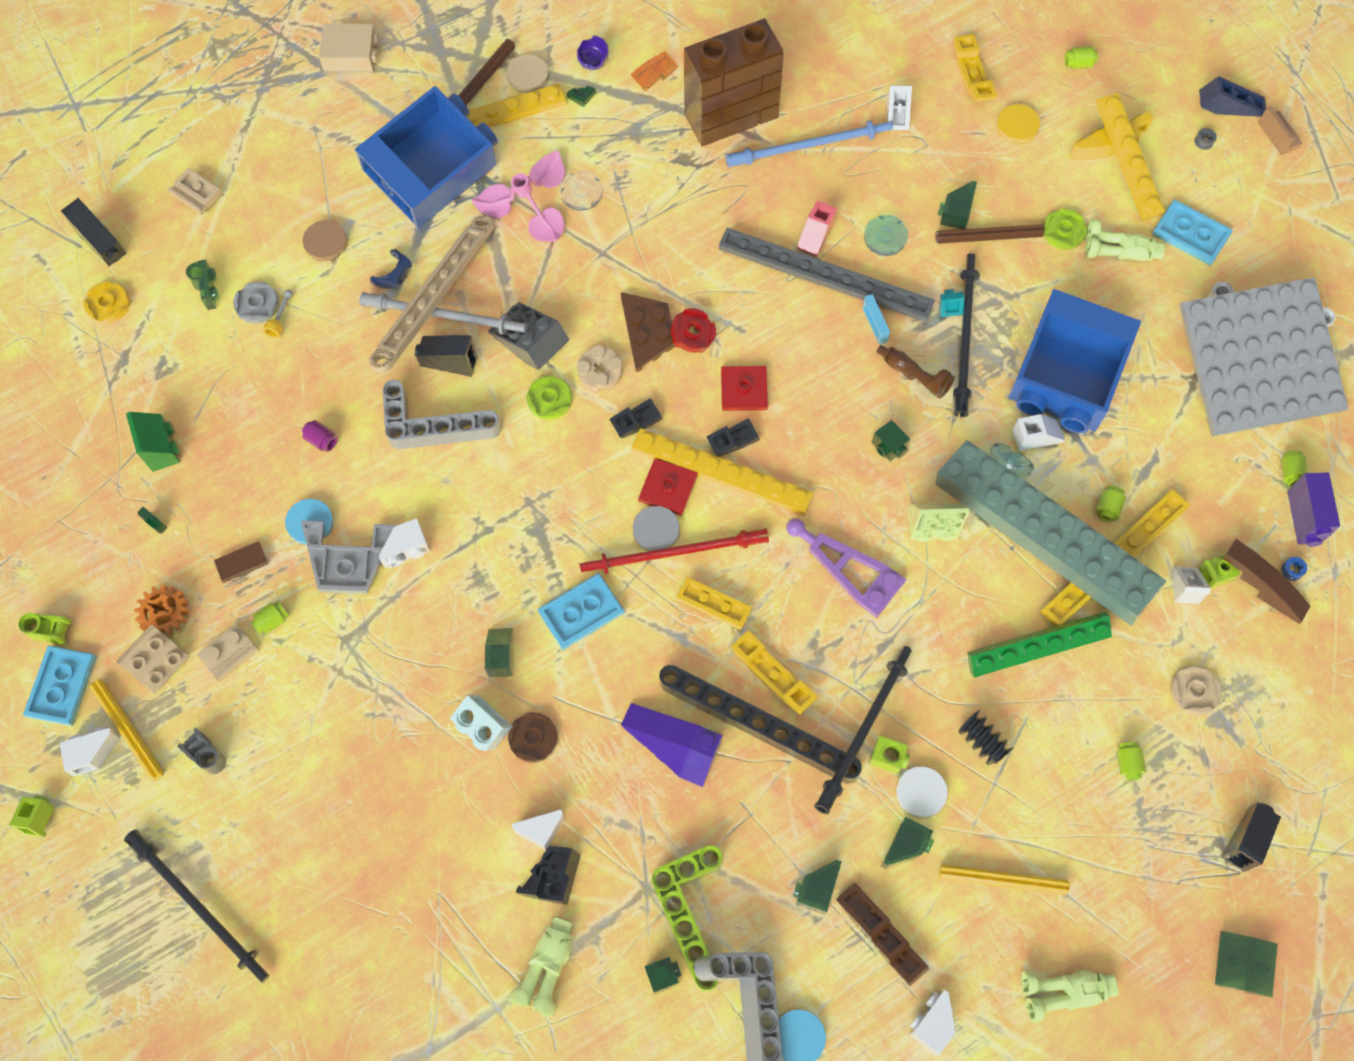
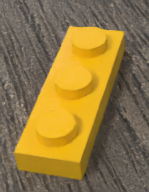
[676,577,752,631]

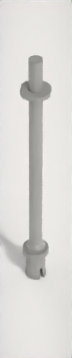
[359,292,528,335]

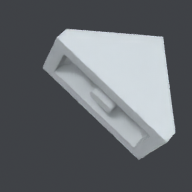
[886,85,912,130]
[1173,566,1211,604]
[511,810,565,850]

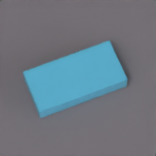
[862,294,890,345]

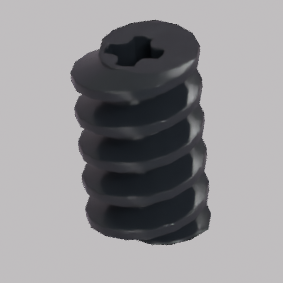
[958,710,1014,766]

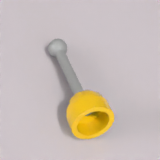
[262,289,293,339]

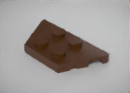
[620,292,676,372]

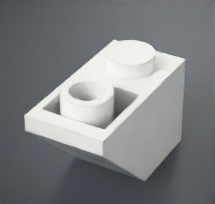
[1012,414,1065,451]
[379,518,430,568]
[60,727,119,777]
[909,989,955,1056]

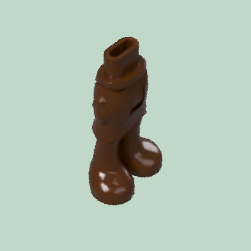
[876,345,955,399]

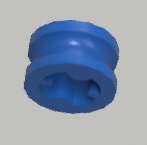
[1281,557,1307,581]

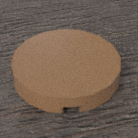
[302,220,348,262]

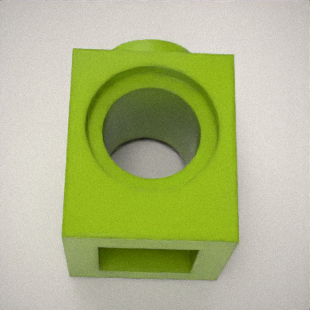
[869,735,910,774]

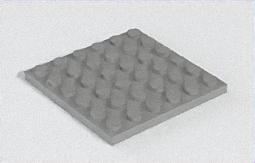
[1179,277,1349,437]

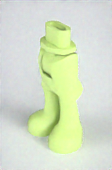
[1084,218,1164,261]
[507,917,573,1017]
[1021,970,1119,1023]

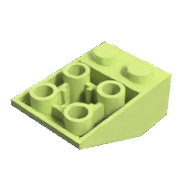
[908,503,970,542]

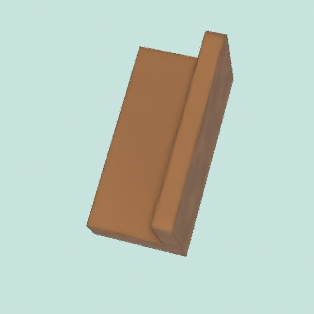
[1258,107,1302,155]

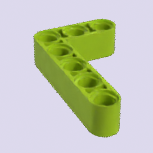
[652,845,722,992]

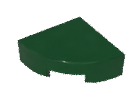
[567,86,596,107]
[137,506,167,534]

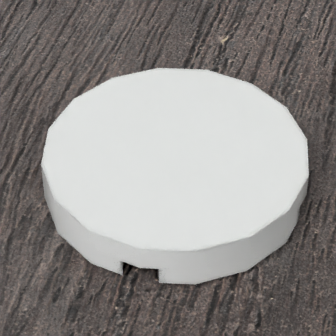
[896,766,948,818]

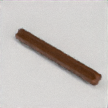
[458,39,515,105]
[935,224,1045,244]

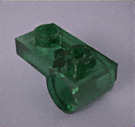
[186,259,219,310]

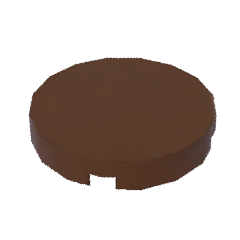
[508,712,558,763]

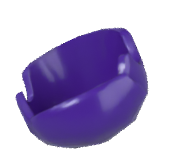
[577,35,608,70]

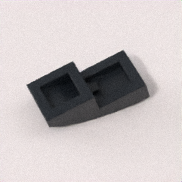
[609,398,663,439]
[706,418,760,457]

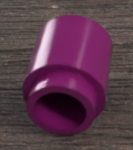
[302,420,338,452]

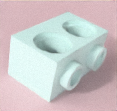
[450,694,513,751]

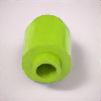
[1065,46,1098,69]
[1281,450,1308,487]
[1096,485,1126,522]
[251,601,289,635]
[1117,742,1147,781]

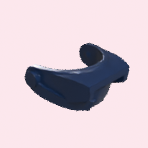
[370,249,413,289]

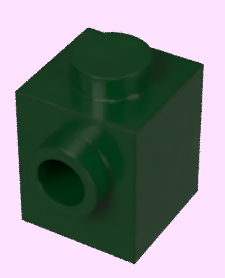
[872,419,910,462]
[644,957,682,995]

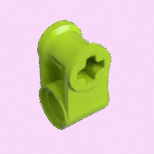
[18,613,72,645]

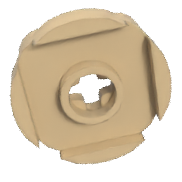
[577,345,622,391]

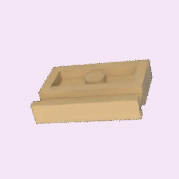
[167,168,222,216]
[196,624,259,682]

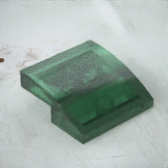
[1215,931,1278,998]

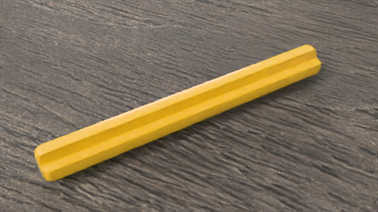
[90,679,164,781]
[939,864,1070,895]

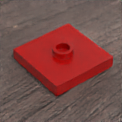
[721,366,768,411]
[638,458,698,516]

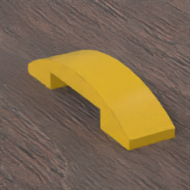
[953,34,998,102]
[731,630,818,715]

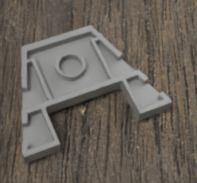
[301,521,396,594]

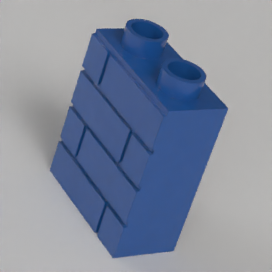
[355,86,498,229]
[1008,288,1142,433]

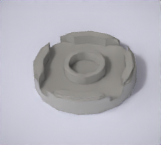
[233,281,279,324]
[633,506,680,551]

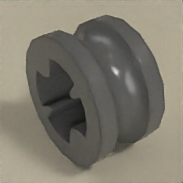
[1194,128,1217,150]

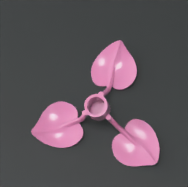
[472,151,565,242]

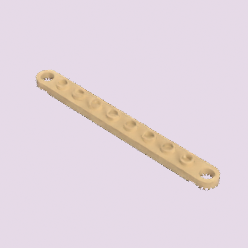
[369,214,494,373]

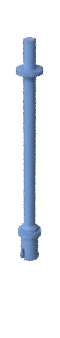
[725,120,893,168]

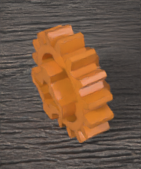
[134,584,190,636]

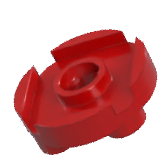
[670,308,716,353]

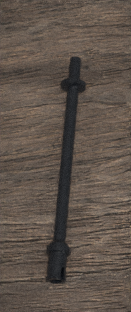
[953,253,980,418]
[814,646,912,815]
[123,829,270,983]

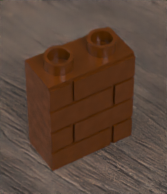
[684,18,784,147]

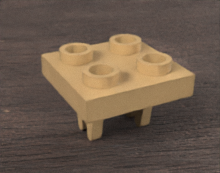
[116,624,189,693]

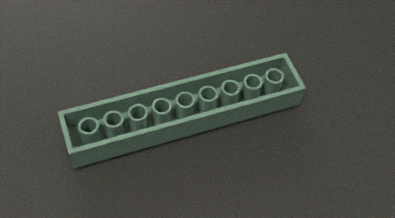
[935,440,1167,626]

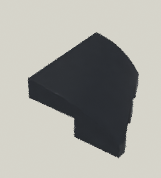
[516,846,581,905]

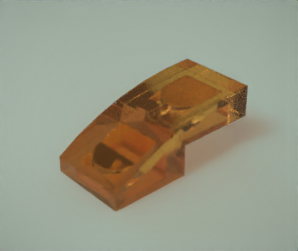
[630,51,679,92]

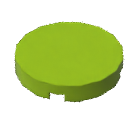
[1043,208,1088,250]
[526,376,572,420]

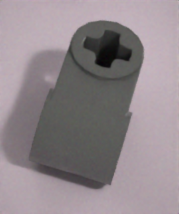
[177,728,226,775]

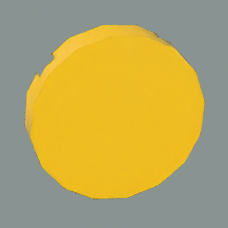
[997,104,1040,144]
[83,282,130,324]

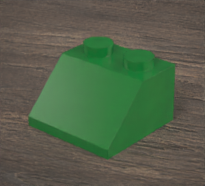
[126,411,181,472]

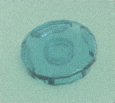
[864,215,908,256]
[989,442,1034,477]

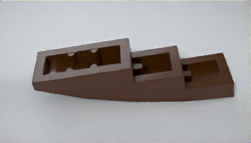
[1223,539,1311,624]
[836,883,929,987]

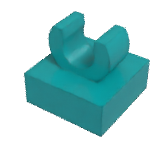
[939,289,965,317]

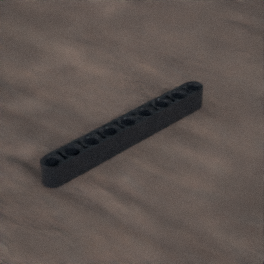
[659,665,862,784]

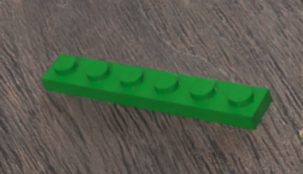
[967,612,1112,678]

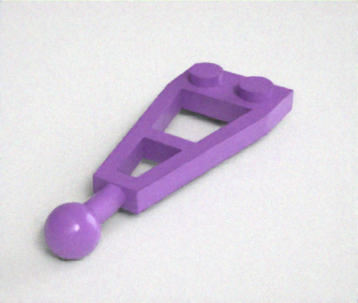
[786,518,906,618]

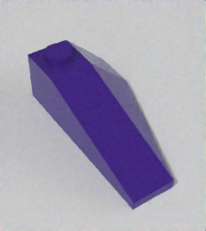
[621,703,723,788]

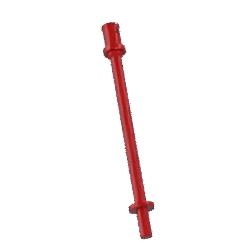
[579,528,769,574]

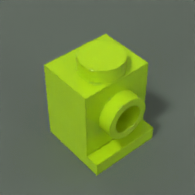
[1198,555,1240,589]
[9,795,55,838]

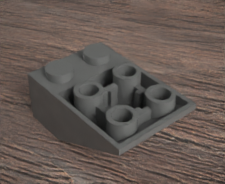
[488,302,569,370]

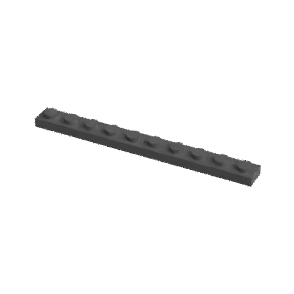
[719,227,935,323]

